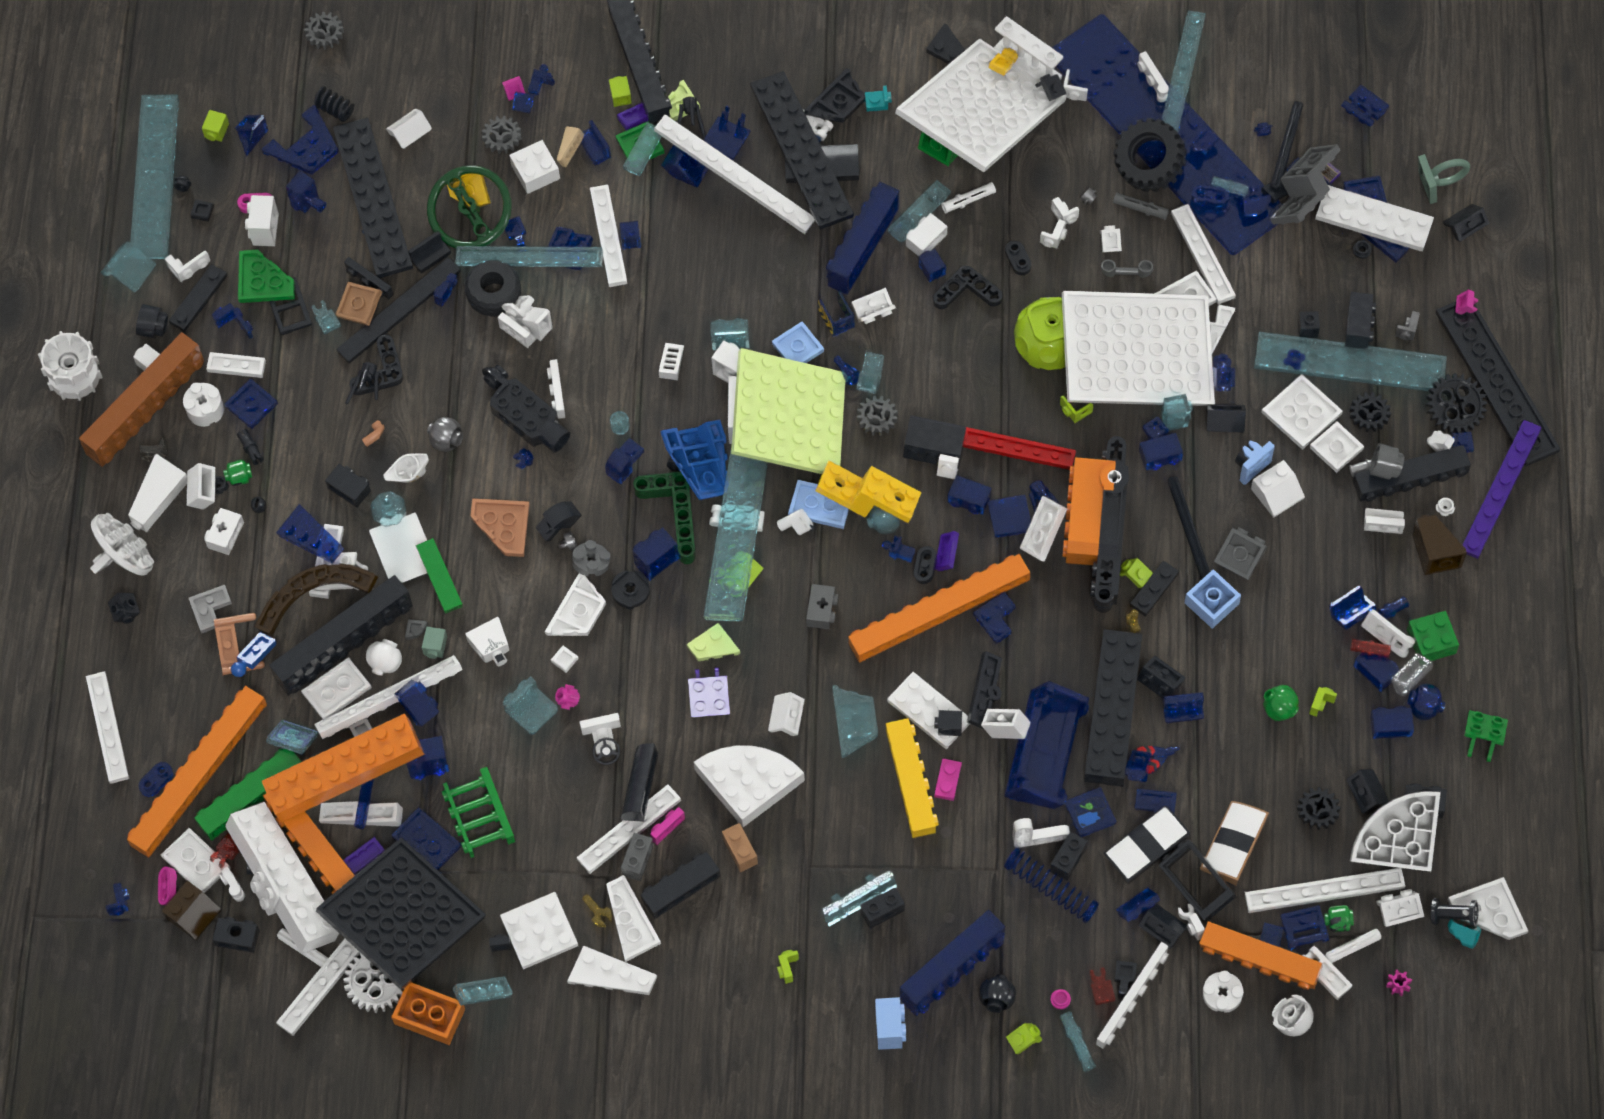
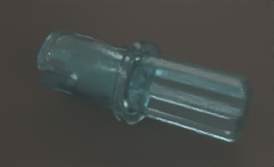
[1211,176,1249,196]

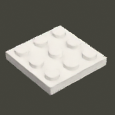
[1262,374,1343,450]
[500,892,578,969]

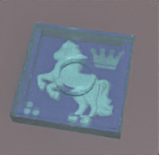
[266,720,318,754]

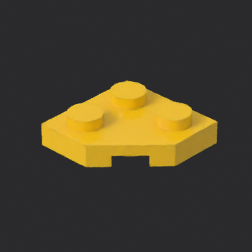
[447,174,491,207]

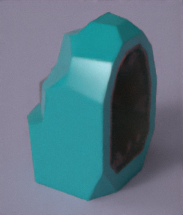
[1448,919,1481,949]

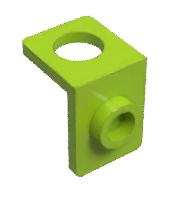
[1060,396,1093,423]

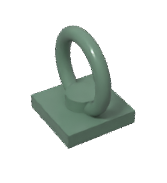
[1418,154,1470,204]

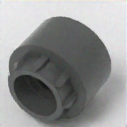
[1370,443,1405,480]

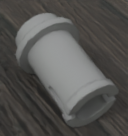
[1349,459,1372,477]

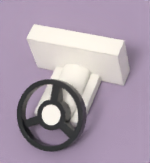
[580,713,621,765]

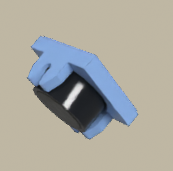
[1235,441,1274,485]

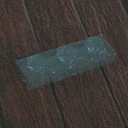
[623,122,662,176]
[452,976,513,1006]

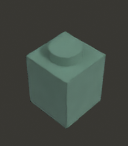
[422,627,447,659]

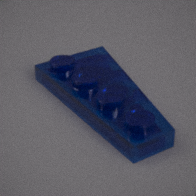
[276,504,344,564]

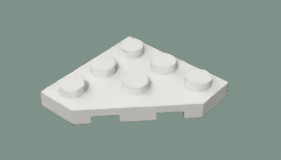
[1448,877,1528,940]

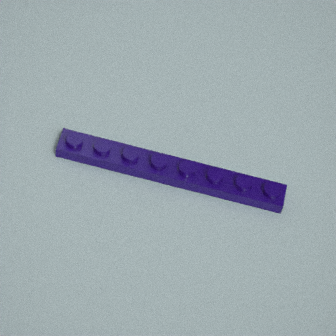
[1463,420,1541,559]

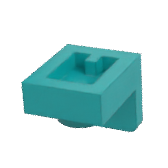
[865,86,892,112]

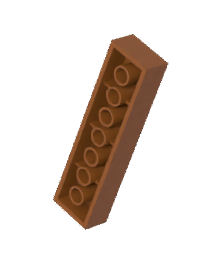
[79,332,204,467]

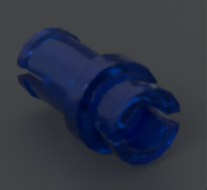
[1378,596,1409,619]

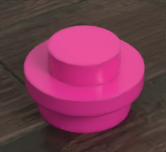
[1051,989,1071,1009]

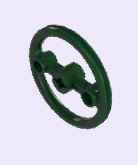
[427,165,512,250]

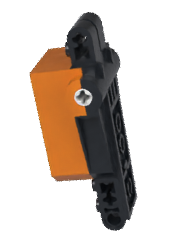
[1063,436,1129,613]

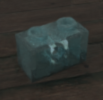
[1161,394,1193,431]

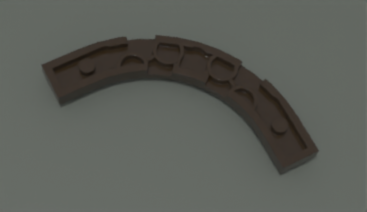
[254,563,378,636]

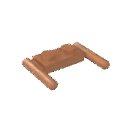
[214,613,265,675]

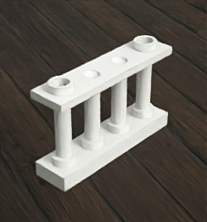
[994,16,1063,80]

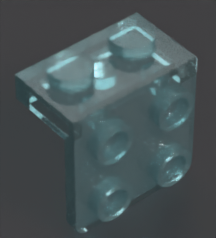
[503,676,558,735]

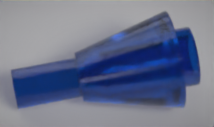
[833,356,862,385]

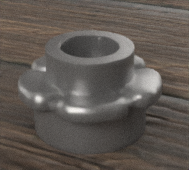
[1080,187,1097,204]

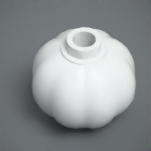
[366,639,402,676]

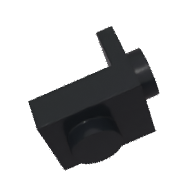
[1035,74,1067,102]

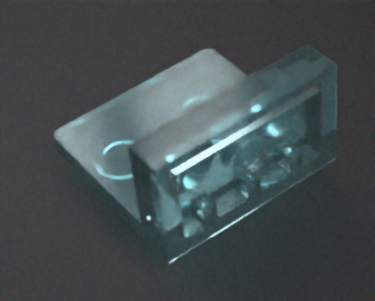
[100,241,156,292]

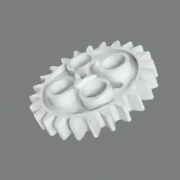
[343,953,404,1013]

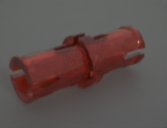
[1350,638,1391,657]

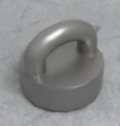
[558,531,577,551]

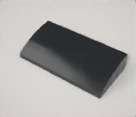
[785,144,859,183]

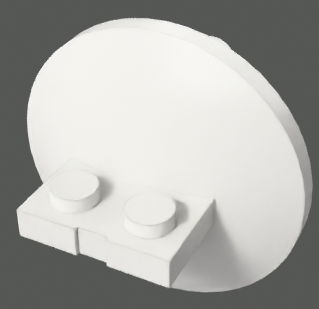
[90,513,154,576]

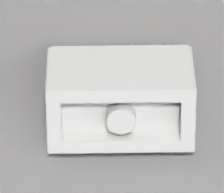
[386,109,432,148]
[1364,508,1405,534]
[768,692,804,736]

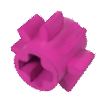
[555,684,580,710]
[1386,970,1412,996]

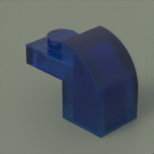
[605,438,644,485]

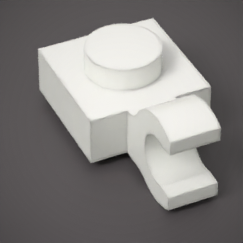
[1178,904,1205,941]

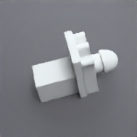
[1427,431,1454,452]

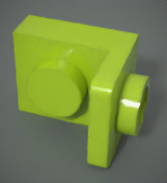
[1309,687,1337,717]

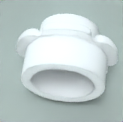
[1436,498,1455,516]

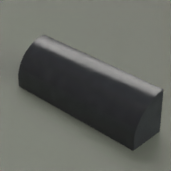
[621,743,658,822]

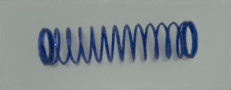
[1004,847,1099,923]

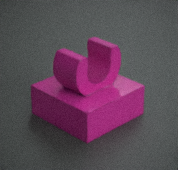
[502,76,526,101]
[1455,289,1478,315]

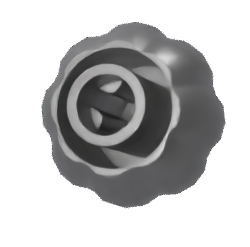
[427,417,463,452]

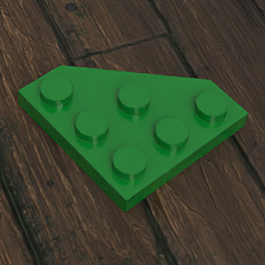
[238,250,295,303]

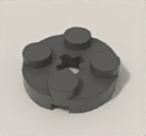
[572,540,611,576]

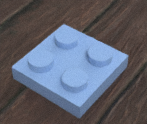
[772,322,824,363]

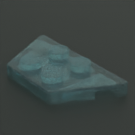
[832,685,878,758]

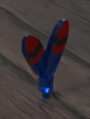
[1136,746,1180,775]

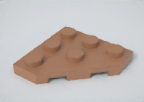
[471,499,530,557]

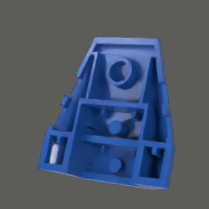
[660,420,730,500]

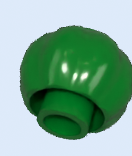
[1263,685,1299,721]

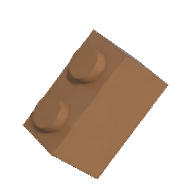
[722,823,758,872]

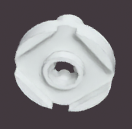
[1203,971,1244,1012]

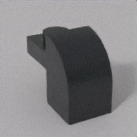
[535,501,582,541]

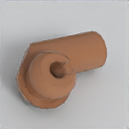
[362,420,385,447]

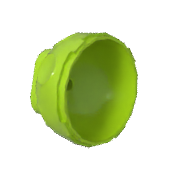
[1014,297,1066,370]

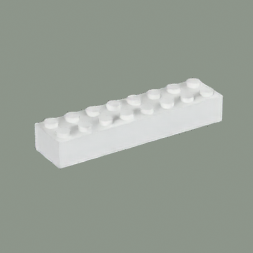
[225,802,339,954]

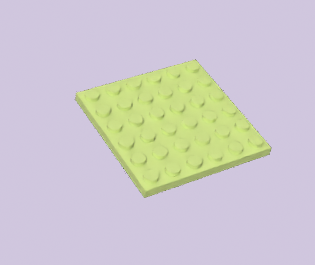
[731,348,846,474]

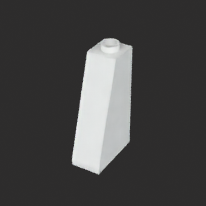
[128,454,187,532]

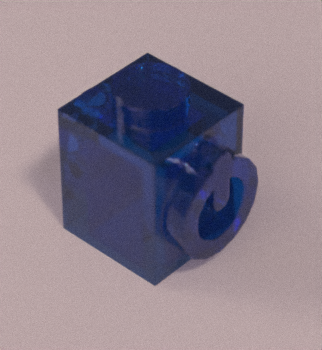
[1212,363,1235,391]

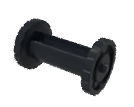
[1431,898,1479,927]

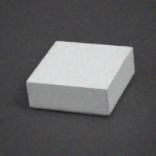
[551,646,578,673]

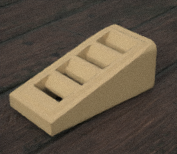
[557,126,584,167]

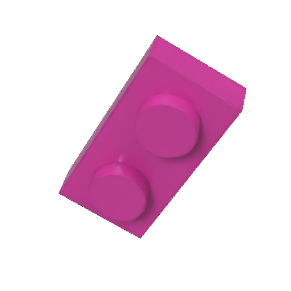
[935,759,962,801]
[650,807,685,845]

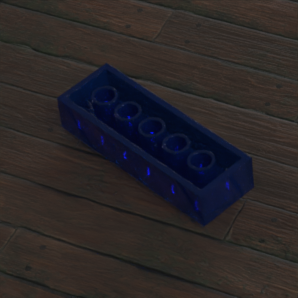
[826,182,899,295]
[900,910,1005,1016]

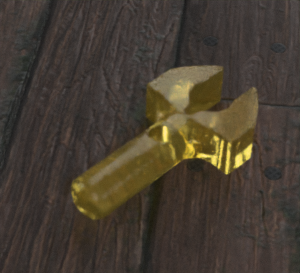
[1126,610,1141,633]
[582,894,612,927]

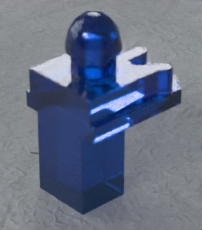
[528,64,555,95]
[882,536,915,562]

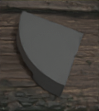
[405,619,428,640]

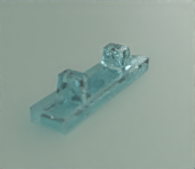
[888,180,951,243]
[821,870,897,926]

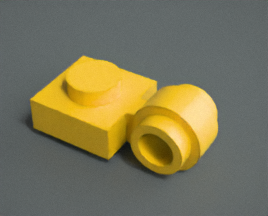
[988,48,1019,76]

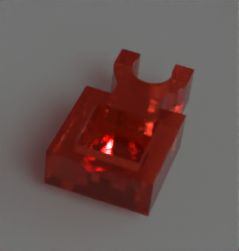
[210,833,240,868]
[1089,967,1116,1005]

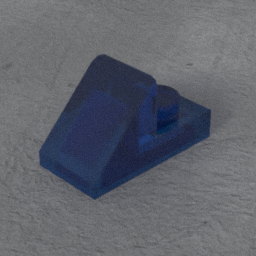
[1125,750,1152,782]

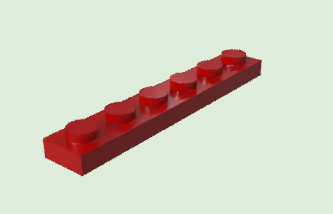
[964,427,1076,470]

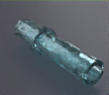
[1059,1011,1096,1072]

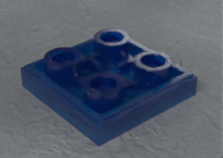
[988,495,1031,538]

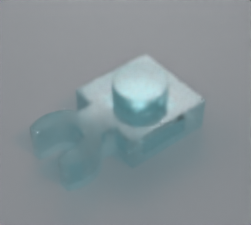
[312,300,341,335]

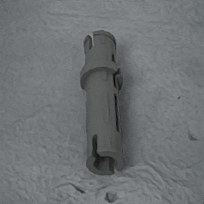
[1113,192,1169,220]

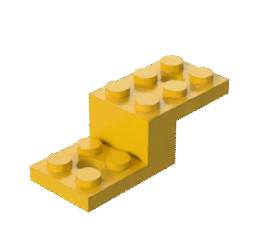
[815,461,921,523]

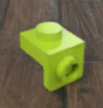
[1120,558,1153,588]
[777,950,799,984]
[1006,1023,1042,1054]

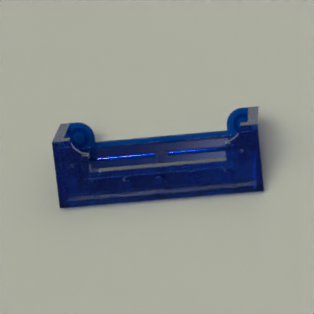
[1004,681,1089,809]

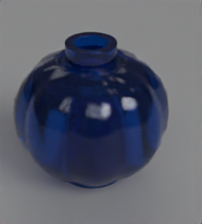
[1407,683,1445,720]

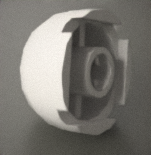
[1272,995,1314,1037]

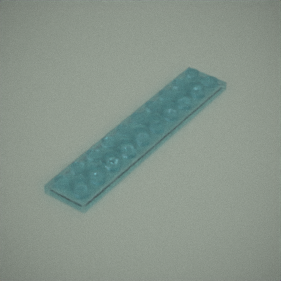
[129,94,179,259]
[1254,332,1447,391]
[704,451,768,621]

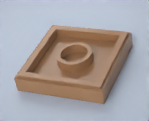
[335,282,382,326]

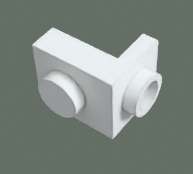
[1040,220,1067,248]
[501,295,534,318]
[937,454,959,479]

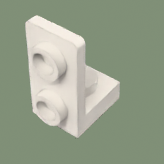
[165,251,210,282]

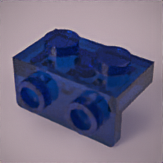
[1329,585,1377,630]

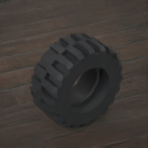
[1113,118,1187,192]

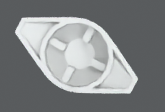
[384,454,429,483]

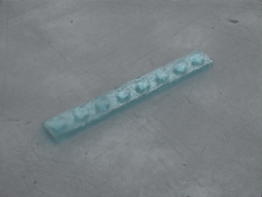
[1162,10,1206,132]
[455,246,603,267]

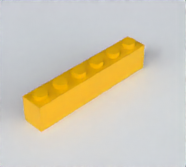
[886,718,939,838]

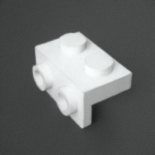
[851,288,896,324]

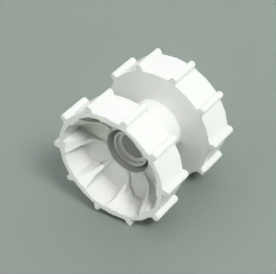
[38,331,103,401]

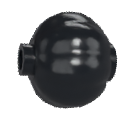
[979,974,1016,1013]

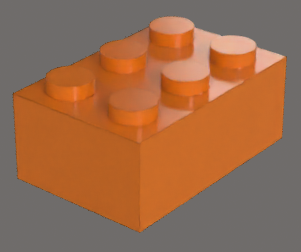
[392,982,465,1045]

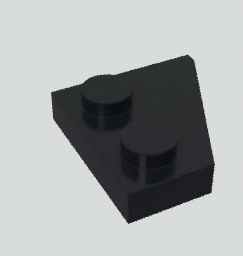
[926,23,965,64]

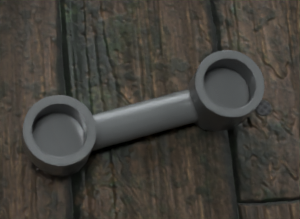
[1101,259,1153,278]

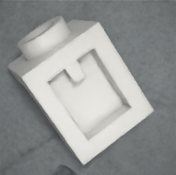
[1051,197,1079,224]
[1100,225,1122,252]

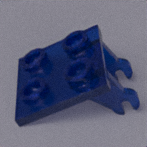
[703,106,751,160]

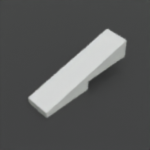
[319,802,403,827]

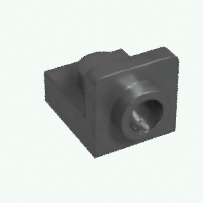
[1395,311,1420,340]

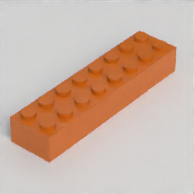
[262,713,425,822]

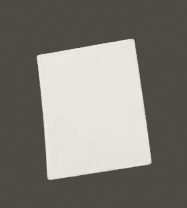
[369,513,427,583]

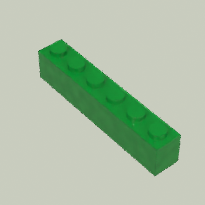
[194,748,302,841]

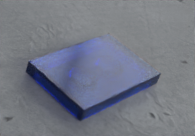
[391,807,462,870]

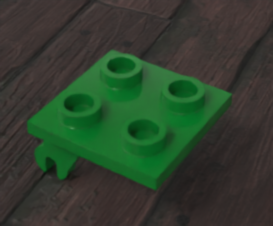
[1464,710,1508,762]

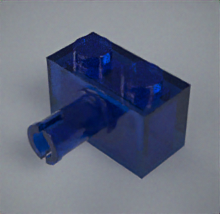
[286,171,327,213]

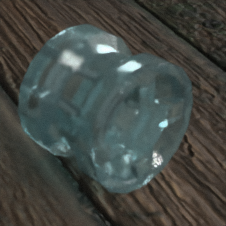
[610,411,630,435]

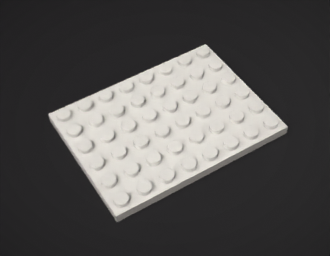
[895,39,1067,172]
[1062,291,1215,406]

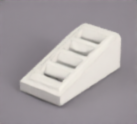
[659,343,684,380]

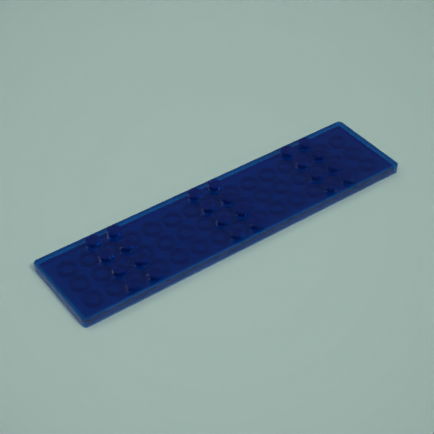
[1052,14,1283,255]

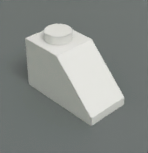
[522,307,553,341]

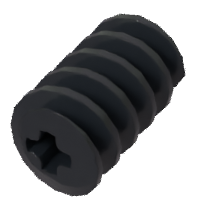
[314,86,355,122]

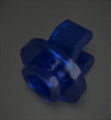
[513,448,534,469]

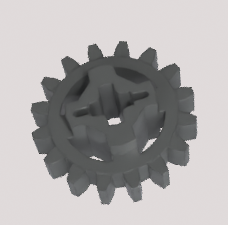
[304,12,344,50]
[482,116,522,154]
[857,396,898,436]

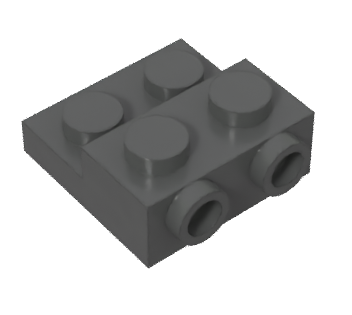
[1214,527,1268,580]

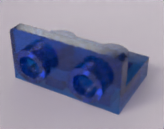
[1163,692,1204,723]

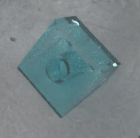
[711,318,750,350]

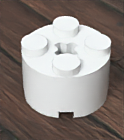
[183,383,224,427]

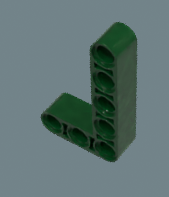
[633,472,696,564]

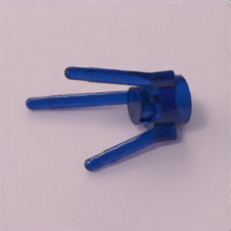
[1029,480,1061,514]

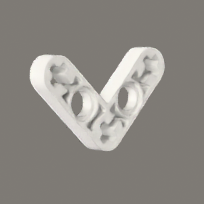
[1012,818,1070,847]

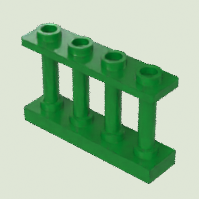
[441,767,515,858]

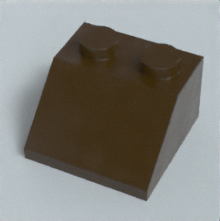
[162,880,221,940]

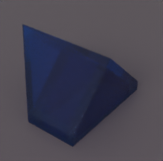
[235,115,268,157]

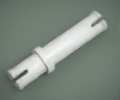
[941,182,996,214]

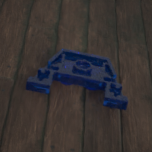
[261,105,339,175]

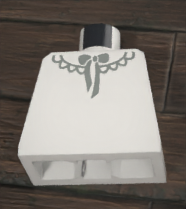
[465,617,509,666]

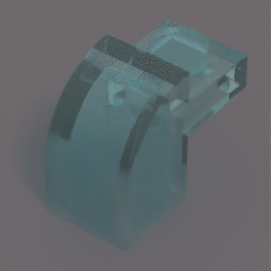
[856,351,885,394]

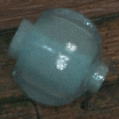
[371,491,407,527]
[866,505,900,534]

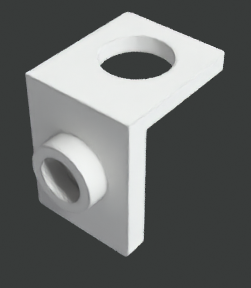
[1063,69,1088,101]

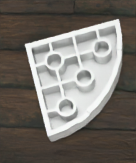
[694,746,805,827]
[1350,792,1440,871]

